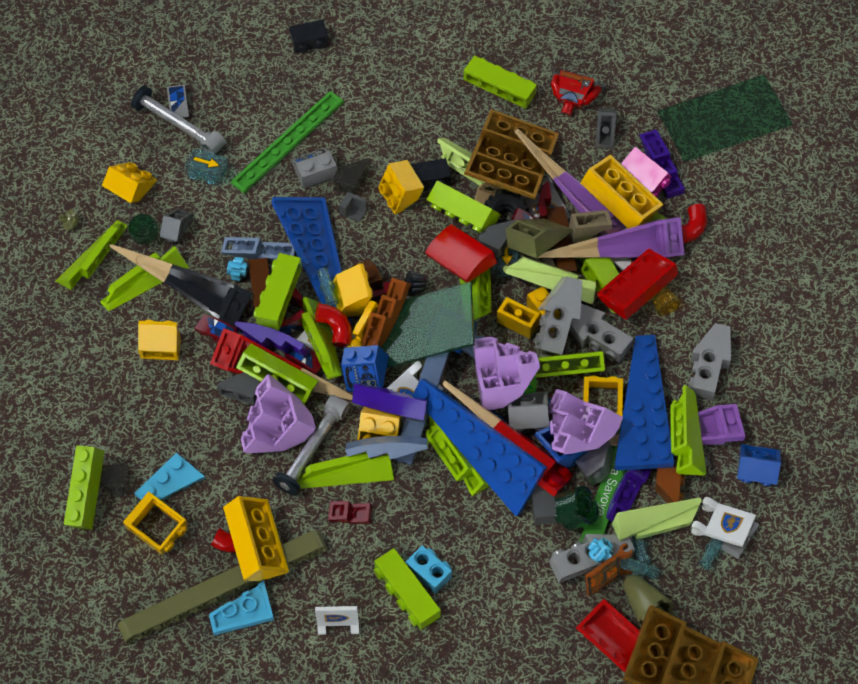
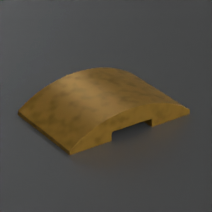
[464,109,559,200]
[623,605,759,684]

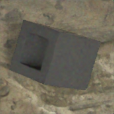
[339,192,368,222]

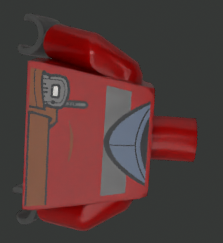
[551,69,607,116]

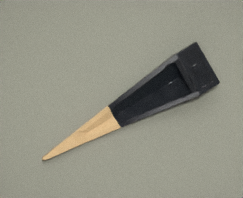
[109,244,252,327]

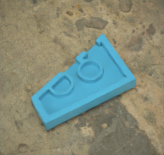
[135,453,205,501]
[209,581,274,636]

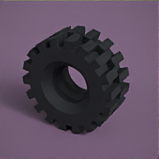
[484,190,530,224]

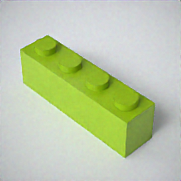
[463,55,537,109]
[426,181,501,233]
[254,253,302,331]
[236,344,319,405]
[535,351,605,378]
[64,445,105,530]
[373,548,441,630]

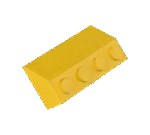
[580,155,664,228]
[223,496,289,581]

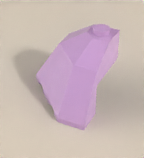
[472,337,540,410]
[241,374,316,453]
[548,389,623,455]

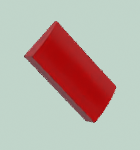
[425,224,497,283]
[597,248,678,320]
[576,599,640,673]

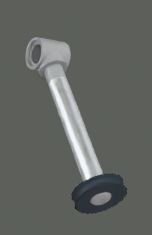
[131,85,226,157]
[272,395,351,496]

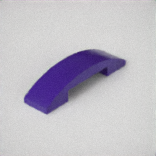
[606,469,652,522]

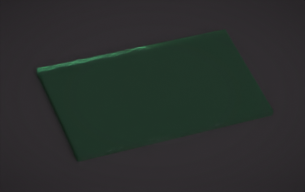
[657,75,793,162]
[358,282,475,368]

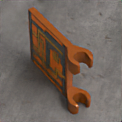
[585,543,634,597]

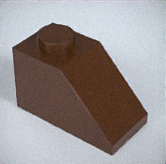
[352,259,383,291]

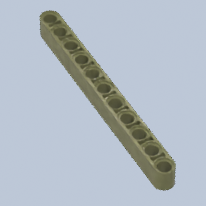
[117,530,328,644]

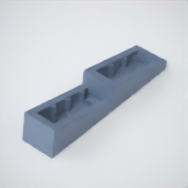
[221,237,298,262]

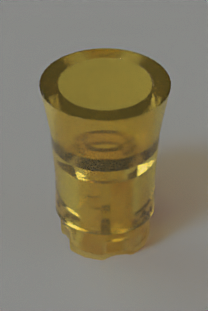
[651,285,681,317]

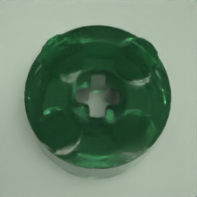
[554,486,599,531]

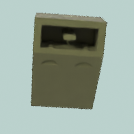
[505,218,573,258]

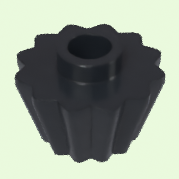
[404,271,426,296]

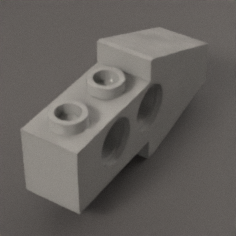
[535,276,582,355]
[569,304,633,363]
[688,323,731,400]
[549,534,635,584]

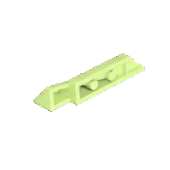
[437,138,510,194]
[503,257,596,304]
[612,498,702,541]

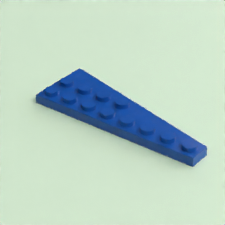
[271,197,353,327]
[615,335,674,471]
[412,378,547,516]

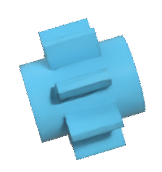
[227,257,248,281]
[588,537,614,563]

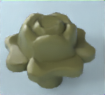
[59,209,79,231]

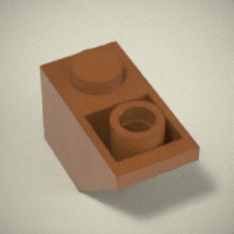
[655,466,685,503]

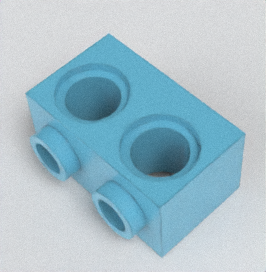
[406,546,452,594]

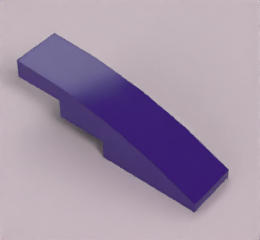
[639,130,685,199]
[234,321,310,358]
[352,383,428,420]

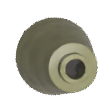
[623,575,676,627]

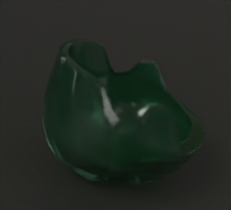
[128,214,158,244]

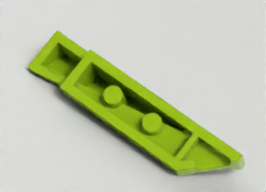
[578,237,619,313]

